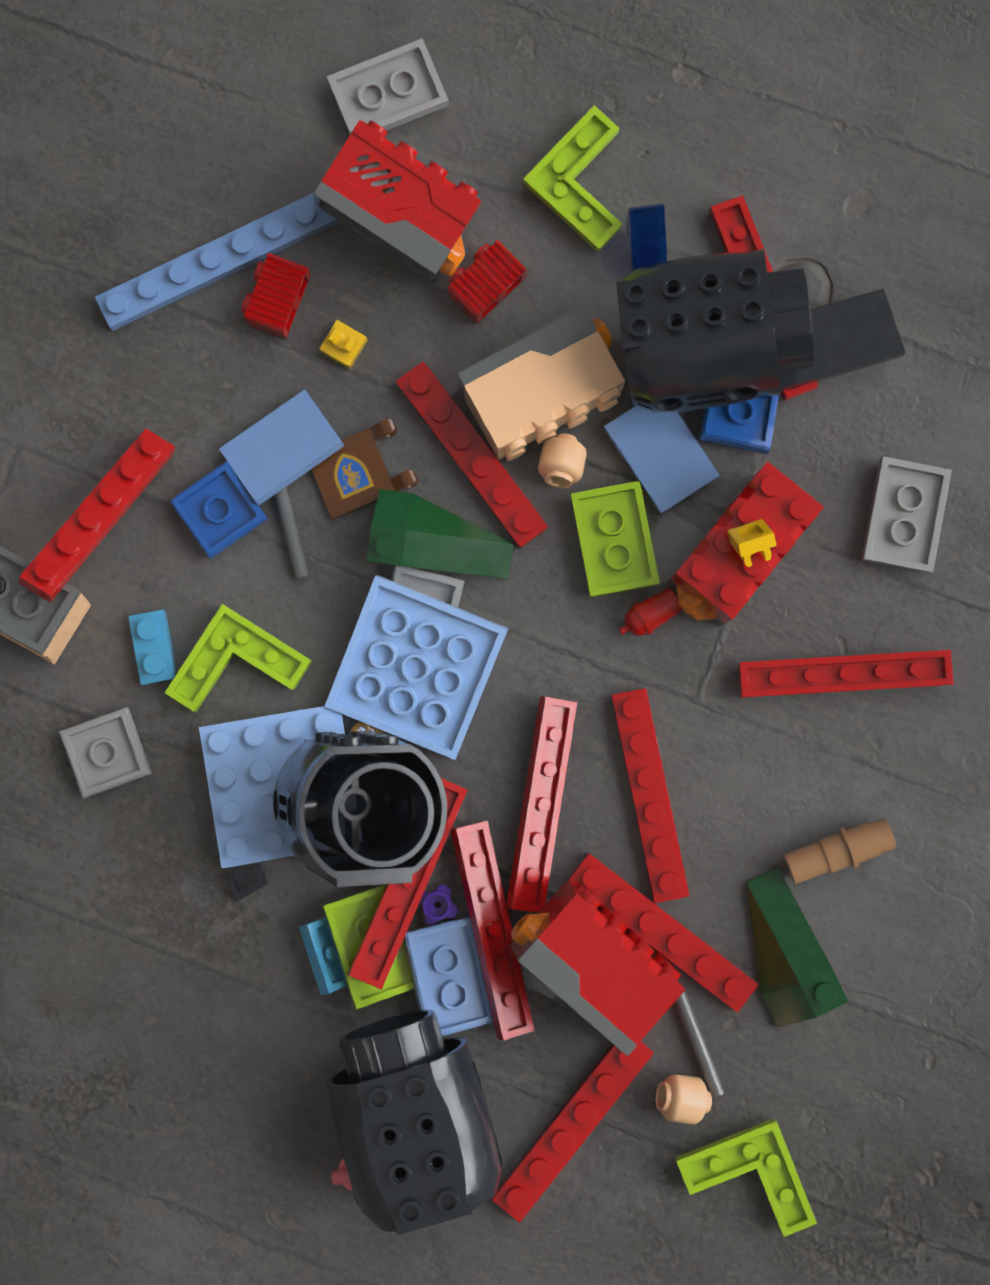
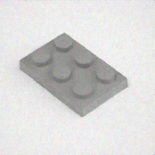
[327,38,449,134]
[861,456,952,574]

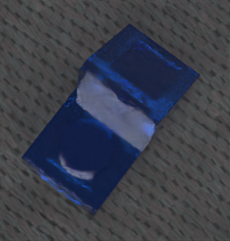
[626,203,667,271]

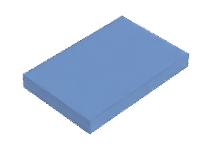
[219,389,345,506]
[603,406,720,515]
[404,916,493,1036]

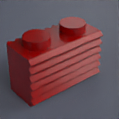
[447,240,527,324]
[241,253,311,339]

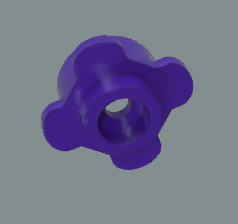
[419,884,458,925]

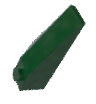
[366,489,513,579]
[746,867,849,1027]

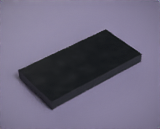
[779,288,906,392]

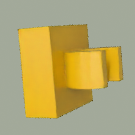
[319,320,368,369]
[727,519,777,567]

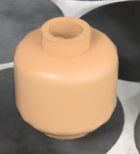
[538,433,587,488]
[655,1074,712,1125]

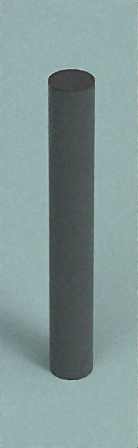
[274,487,309,579]
[675,991,724,1097]

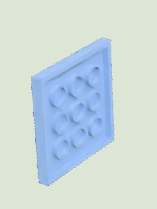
[324,575,508,760]
[199,706,363,868]

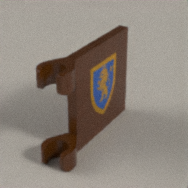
[311,419,418,520]

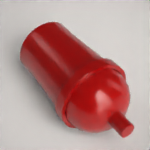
[618,587,683,636]

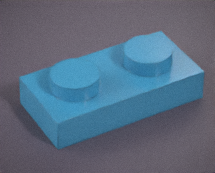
[128,609,177,685]
[299,916,347,995]

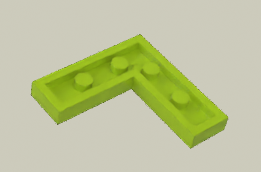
[523,105,623,253]
[165,604,312,712]
[675,1118,817,1237]

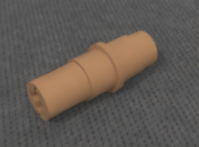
[783,818,896,884]

